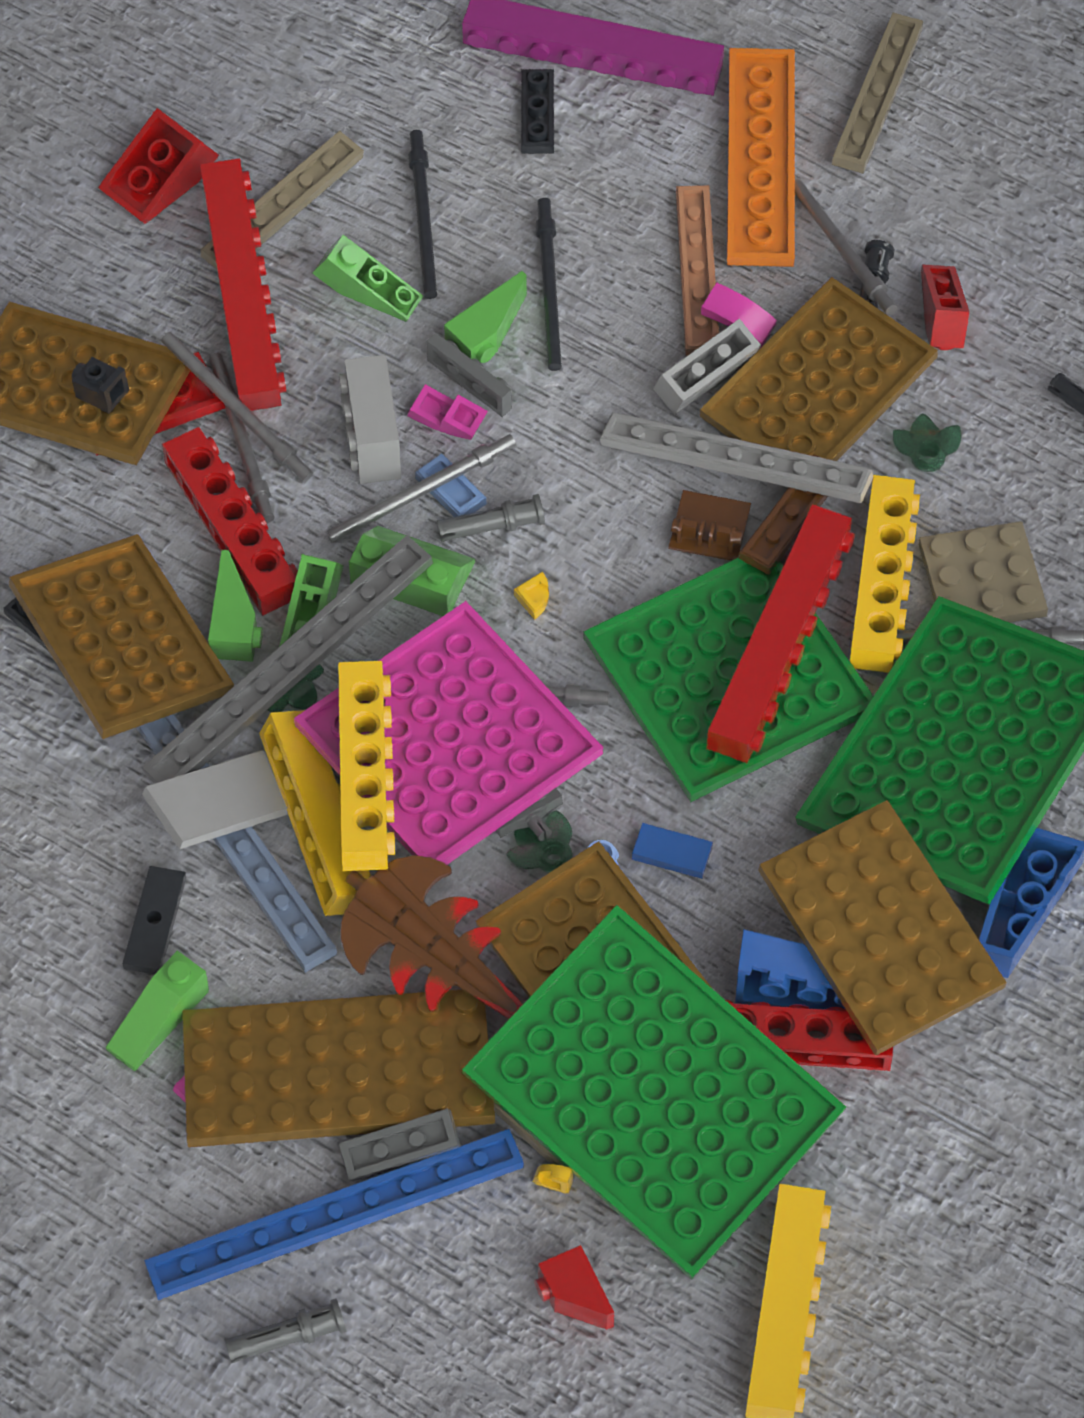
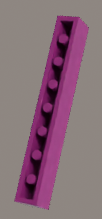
[462,0,724,96]

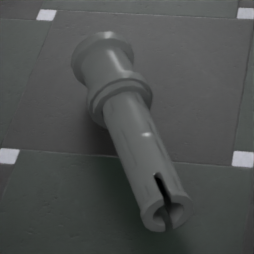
[437,494,545,542]
[224,1298,347,1363]

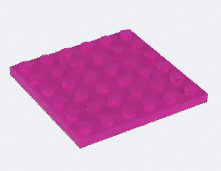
[294,601,603,865]

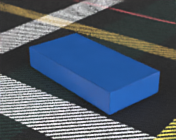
[632,823,713,879]

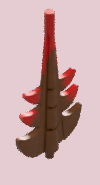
[341,855,523,1019]

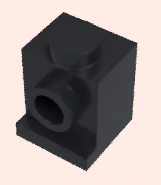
[72,357,129,414]

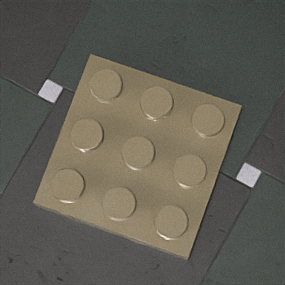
[919,521,1048,623]

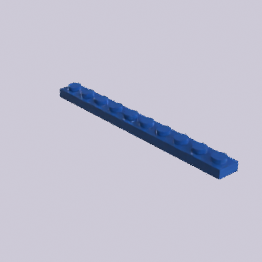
[144,1129,524,1300]

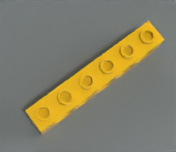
[850,475,920,673]
[338,661,395,871]

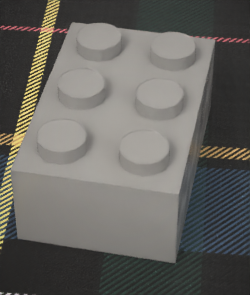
[339,355,401,484]

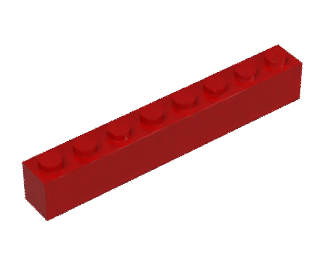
[200,158,287,411]
[707,504,855,763]

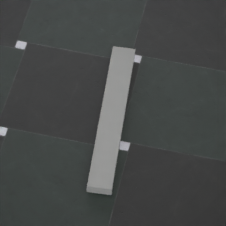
[600,412,873,503]

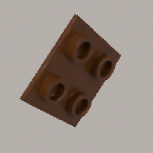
[668,490,751,561]

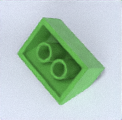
[349,526,475,616]

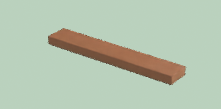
[676,185,719,356]

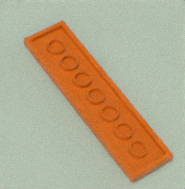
[727,48,795,267]

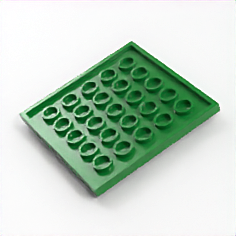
[583,558,873,802]

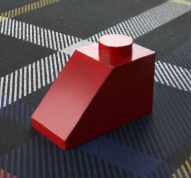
[534,1245,614,1330]

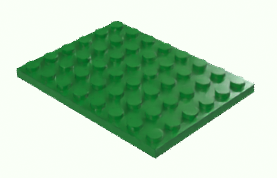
[795,596,1084,904]
[462,905,846,1280]

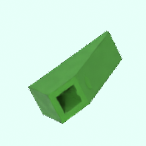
[312,235,423,322]

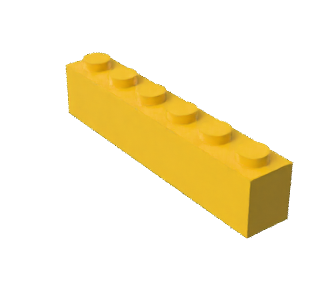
[259,710,372,916]
[745,1184,831,1418]

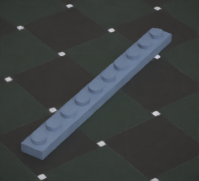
[136,714,337,972]

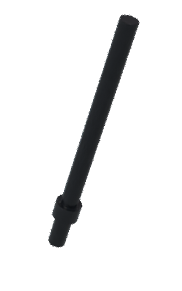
[408,130,437,299]
[536,198,562,371]

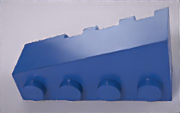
[979,828,1084,978]
[735,929,845,1010]

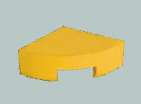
[514,572,549,620]
[532,1164,573,1194]

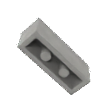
[653,319,761,415]

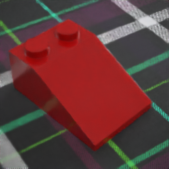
[98,108,219,224]

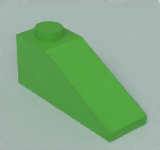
[444,271,527,363]
[208,550,263,662]
[279,554,344,647]
[106,950,209,1071]

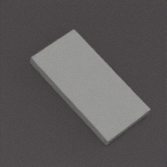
[142,749,288,849]

